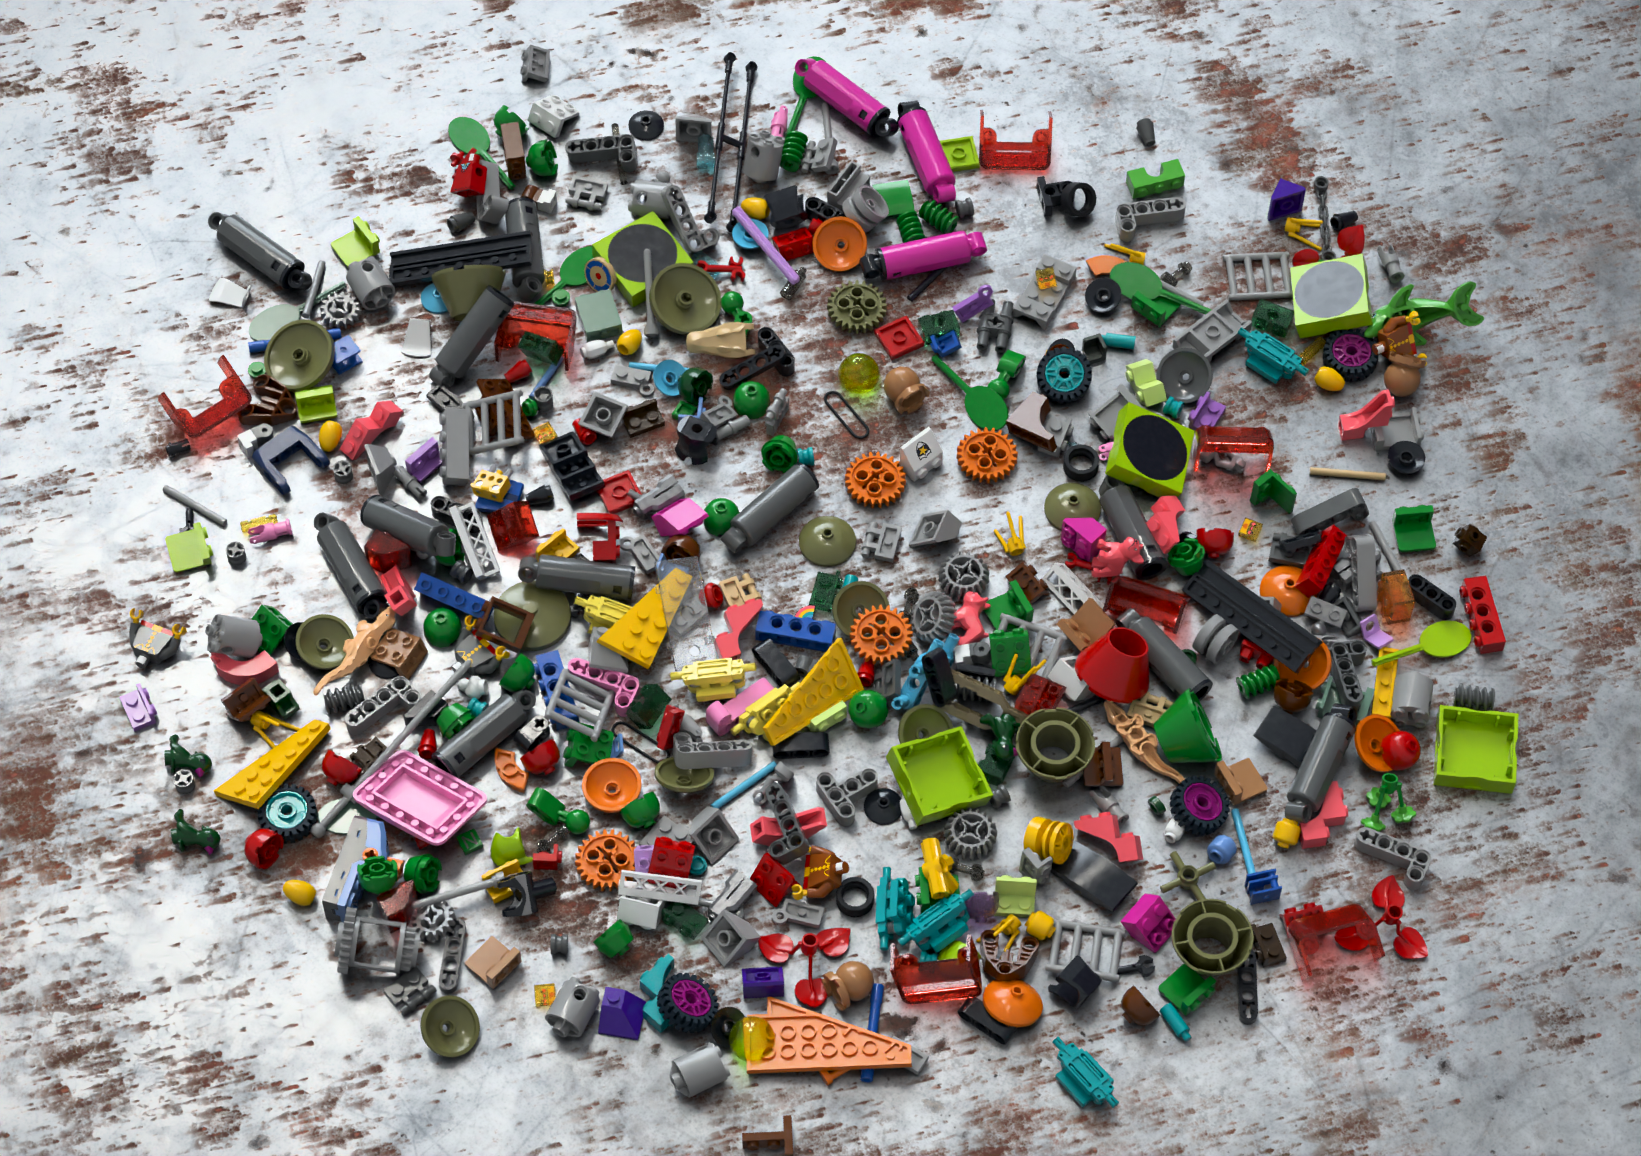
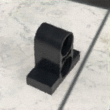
[1036,176,1075,217]

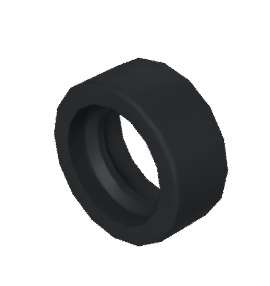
[1061,182,1097,217]
[1063,444,1099,482]
[836,877,874,917]

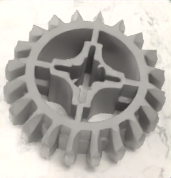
[938,551,990,600]
[911,591,957,643]
[944,807,998,860]

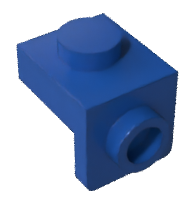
[930,330,962,358]

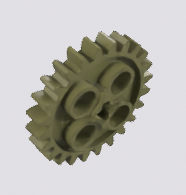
[827,280,887,334]

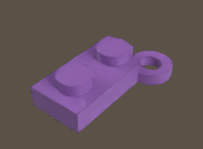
[952,285,994,323]

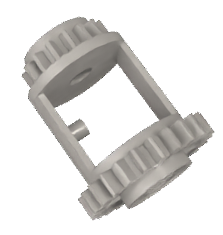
[334,907,420,974]

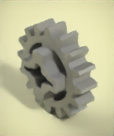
[320,291,361,329]
[411,901,456,941]

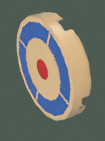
[584,257,617,292]

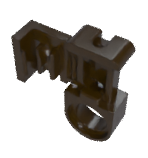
[350,736,387,773]

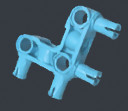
[891,633,960,710]

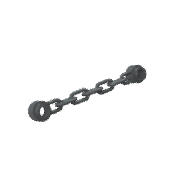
[1313,176,1336,261]

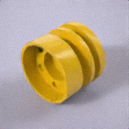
[1023,817,1074,864]

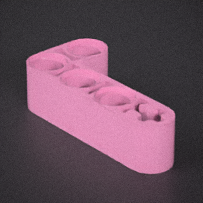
[568,658,640,717]
[706,678,774,736]

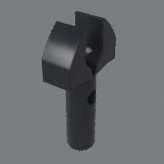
[179,508,194,533]
[570,592,585,617]
[1117,955,1155,977]

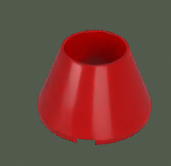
[1075,627,1149,703]

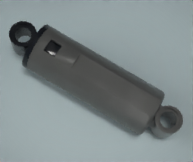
[208,212,312,290]
[314,512,389,620]
[1285,703,1357,823]

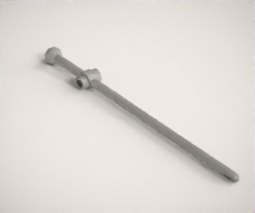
[310,660,472,838]

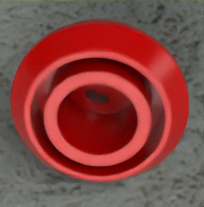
[698,582,723,608]

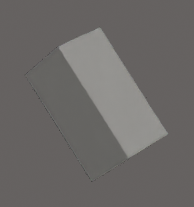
[827,160,870,212]

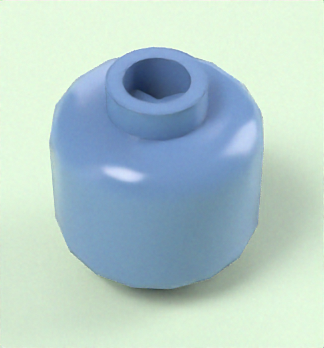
[1207,835,1237,864]

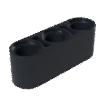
[805,197,846,222]
[758,327,795,377]
[430,496,483,533]
[1405,574,1456,620]
[752,638,800,687]
[921,647,958,708]
[772,732,830,759]
[957,995,1018,1045]

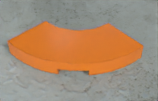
[1086,255,1126,277]
[494,748,529,793]

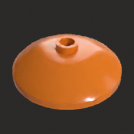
[813,216,867,271]
[1259,565,1317,617]
[1274,636,1332,690]
[1354,714,1400,772]
[582,758,642,813]
[983,979,1043,1027]

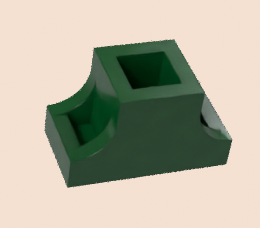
[262,679,300,720]

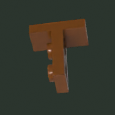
[742,1115,793,1156]

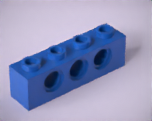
[414,572,494,622]
[755,611,836,652]
[533,650,579,731]

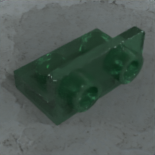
[809,571,843,612]
[661,902,708,940]

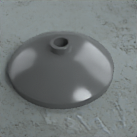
[1156,348,1213,404]

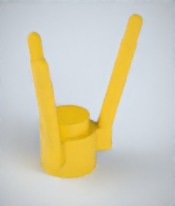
[1285,217,1323,251]
[1104,243,1146,265]
[994,511,1026,556]
[1003,654,1046,695]
[250,710,301,748]
[976,914,1021,959]

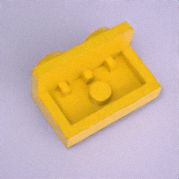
[535,528,580,562]
[481,859,523,904]

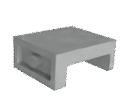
[1088,384,1143,442]
[1370,407,1424,451]

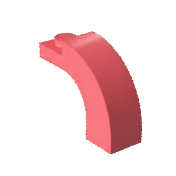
[210,650,279,685]

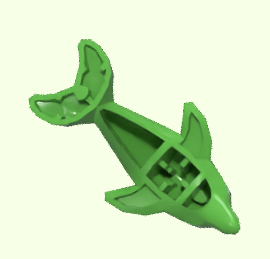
[1364,281,1484,346]

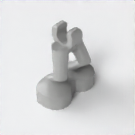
[1199,430,1246,473]
[753,761,794,804]

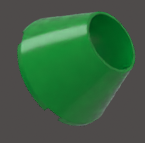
[1154,688,1223,763]

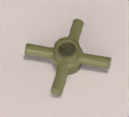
[1160,851,1216,900]

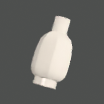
[580,340,614,359]
[900,795,917,830]
[1164,818,1186,843]

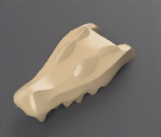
[686,322,756,359]

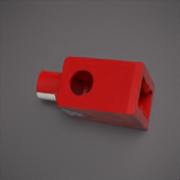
[450,154,487,198]

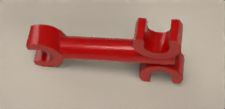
[696,256,745,282]
[1065,553,1112,585]

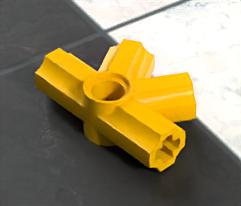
[921,838,959,899]

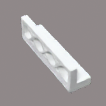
[449,502,501,581]
[1042,563,1114,618]
[618,870,702,905]

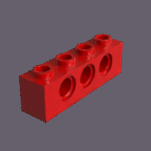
[1294,524,1347,598]
[1459,575,1506,654]

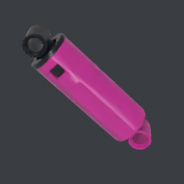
[795,58,899,136]
[897,100,956,203]
[859,231,987,281]

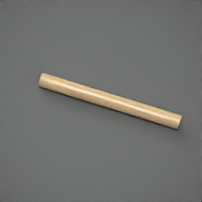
[1309,467,1386,481]

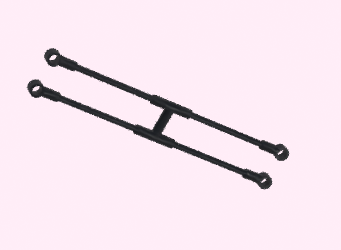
[704,52,758,233]

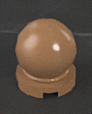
[1384,351,1426,397]
[884,366,930,414]
[822,961,874,1011]

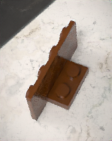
[475,379,535,439]

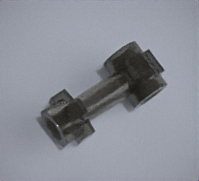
[1160,261,1192,287]
[899,587,919,624]
[537,825,570,854]
[950,858,985,881]

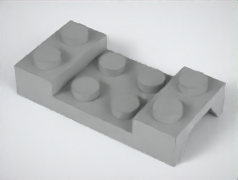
[1012,254,1077,330]
[1172,299,1252,362]

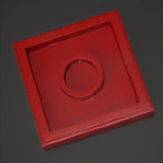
[874,315,924,360]
[597,470,642,514]

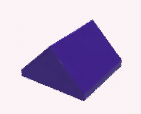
[1267,178,1306,221]
[742,966,784,999]

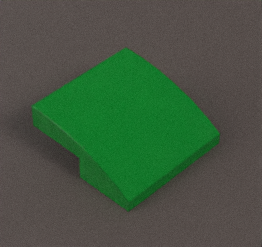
[872,180,915,218]

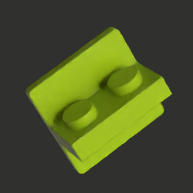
[295,385,337,423]

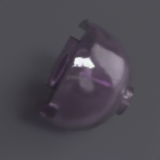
[965,892,999,923]

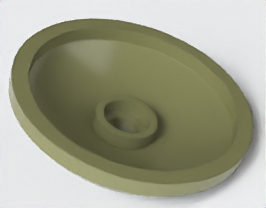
[1044,483,1101,531]
[799,516,856,567]
[832,581,889,637]
[295,614,354,670]
[898,704,953,744]
[655,757,714,793]
[420,995,480,1057]

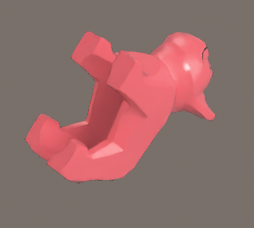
[1091,537,1144,577]
[951,591,991,645]

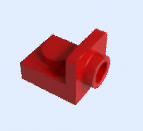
[533,844,562,870]

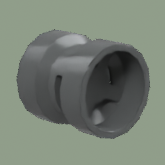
[534,386,553,412]

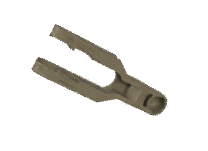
[933,669,1029,730]

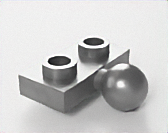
[1304,596,1347,635]

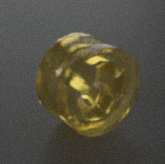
[544,269,555,286]

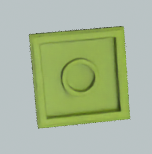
[940,136,980,172]

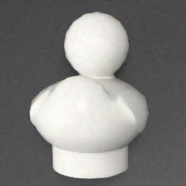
[458,676,489,699]

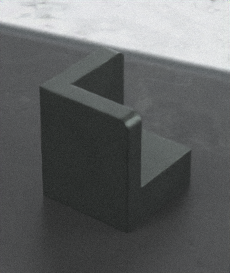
[1082,333,1107,365]

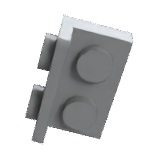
[520,44,550,82]
[1038,417,1074,457]
[1019,847,1053,885]

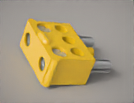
[470,464,513,502]

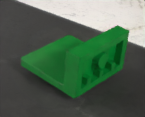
[1250,469,1297,514]
[983,580,1034,632]
[251,605,293,656]

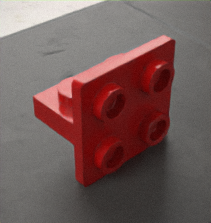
[750,853,800,907]

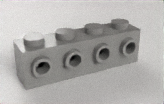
[439,407,469,486]

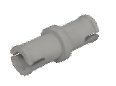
[716,415,751,441]
[393,466,427,499]

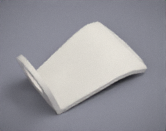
[209,278,251,308]
[401,318,431,357]

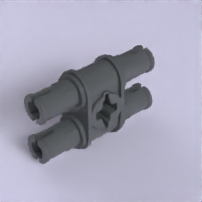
[977,299,1014,353]

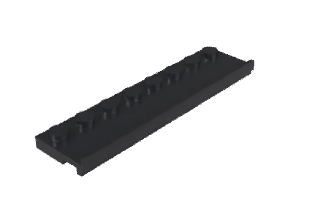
[389,230,533,287]
[1182,559,1323,674]

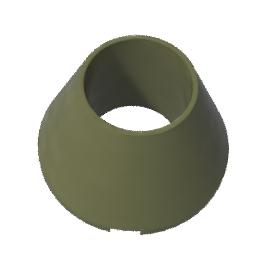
[432,265,506,321]
[1016,707,1095,783]
[1171,899,1254,977]

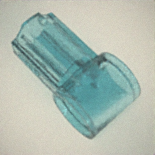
[697,134,715,169]

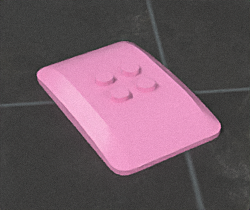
[353,750,487,845]

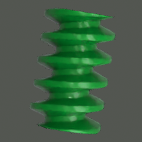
[780,131,808,172]
[918,200,959,234]
[896,210,925,243]
[1236,664,1280,699]

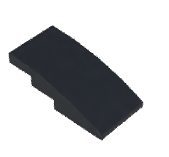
[539,431,605,501]
[1253,706,1316,768]
[1050,840,1138,912]

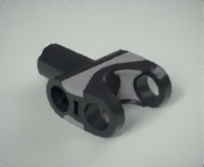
[497,871,557,917]

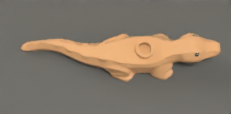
[313,606,396,695]
[1104,700,1185,784]

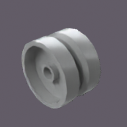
[842,185,889,232]
[1192,614,1240,664]

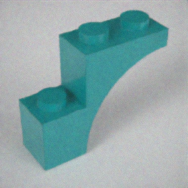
[640,953,675,1033]

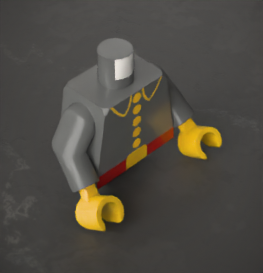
[129,608,187,669]
[451,615,510,676]

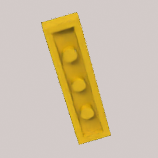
[1371,647,1399,719]

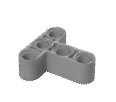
[816,768,878,826]

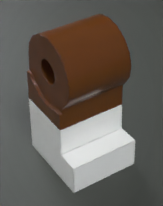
[520,185,557,214]

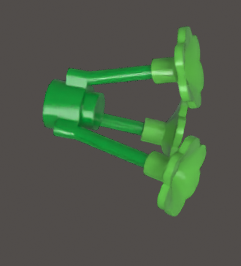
[1361,773,1416,832]

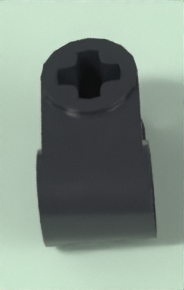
[513,715,550,752]

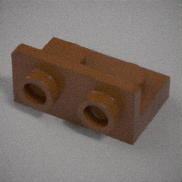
[1005,562,1050,604]

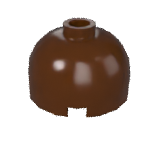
[661,534,701,571]
[1274,678,1314,714]
[1121,985,1160,1026]

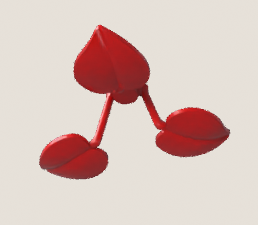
[1292,224,1365,267]
[1334,875,1428,959]
[758,928,851,1008]

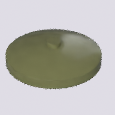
[649,263,721,335]
[264,319,335,392]
[493,580,571,651]

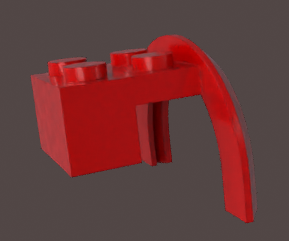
[577,513,623,563]

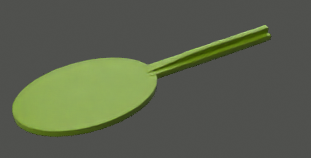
[1371,621,1471,667]

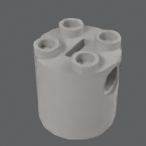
[743,130,785,183]
[628,179,679,220]
[346,256,395,310]
[205,614,262,658]
[1390,672,1434,728]
[545,977,600,1037]
[670,1043,731,1098]

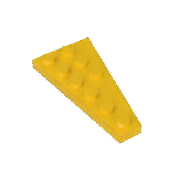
[597,568,692,669]
[763,638,864,746]
[213,719,331,809]

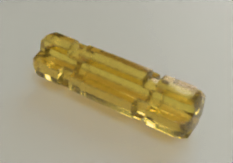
[1298,337,1326,365]
[240,514,278,532]

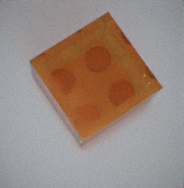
[1377,569,1415,625]

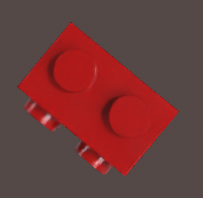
[647,836,695,890]

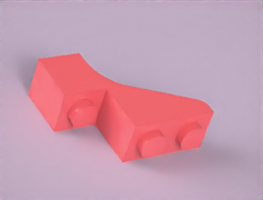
[1338,390,1395,441]
[340,400,403,460]
[1146,496,1185,554]
[380,565,417,616]
[713,598,763,660]
[1299,781,1348,849]
[750,807,827,846]
[1074,812,1143,863]

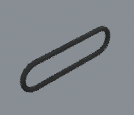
[824,391,869,439]
[611,721,670,763]

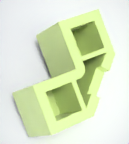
[1125,359,1167,407]

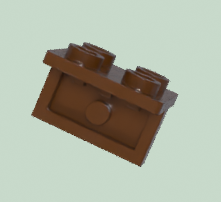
[221,678,272,722]
[1083,742,1123,786]

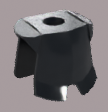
[764,185,808,229]
[675,415,718,465]
[1048,955,1102,1009]

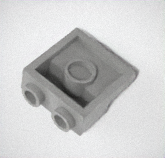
[639,815,695,845]

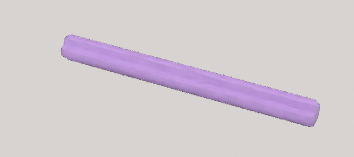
[732,206,800,285]

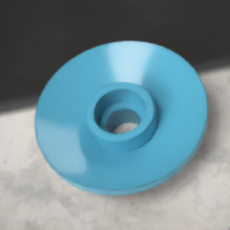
[732,219,769,249]
[421,283,448,314]
[653,360,686,396]

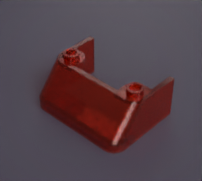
[979,110,1053,170]
[494,301,577,371]
[158,355,252,438]
[1193,425,1274,472]
[1102,575,1191,634]
[1287,904,1385,981]
[890,934,982,1004]

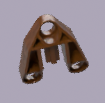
[237,374,297,426]
[980,930,1039,981]

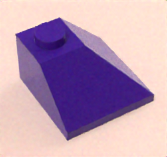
[598,987,646,1040]

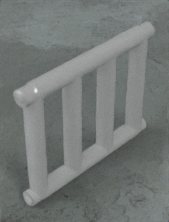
[1222,252,1293,301]
[462,390,524,455]
[983,613,1068,687]
[544,668,615,742]
[1045,919,1126,982]

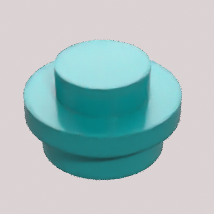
[690,855,707,875]

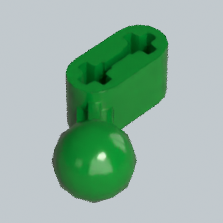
[720,291,752,340]
[987,349,1026,400]
[526,787,590,834]

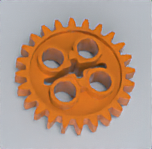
[956,427,1018,483]
[845,452,906,508]
[850,604,913,666]
[575,829,636,891]

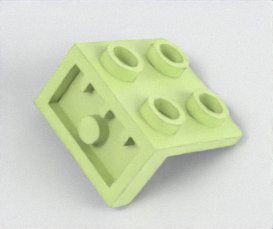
[994,875,1037,918]

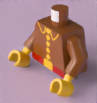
[1372,311,1427,366]
[792,841,849,900]

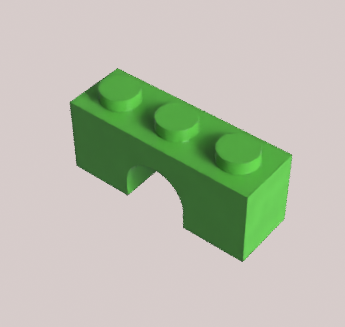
[1126,159,1185,199]

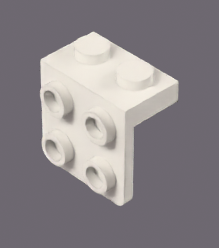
[527,95,580,138]

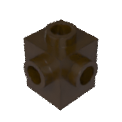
[1452,524,1487,557]

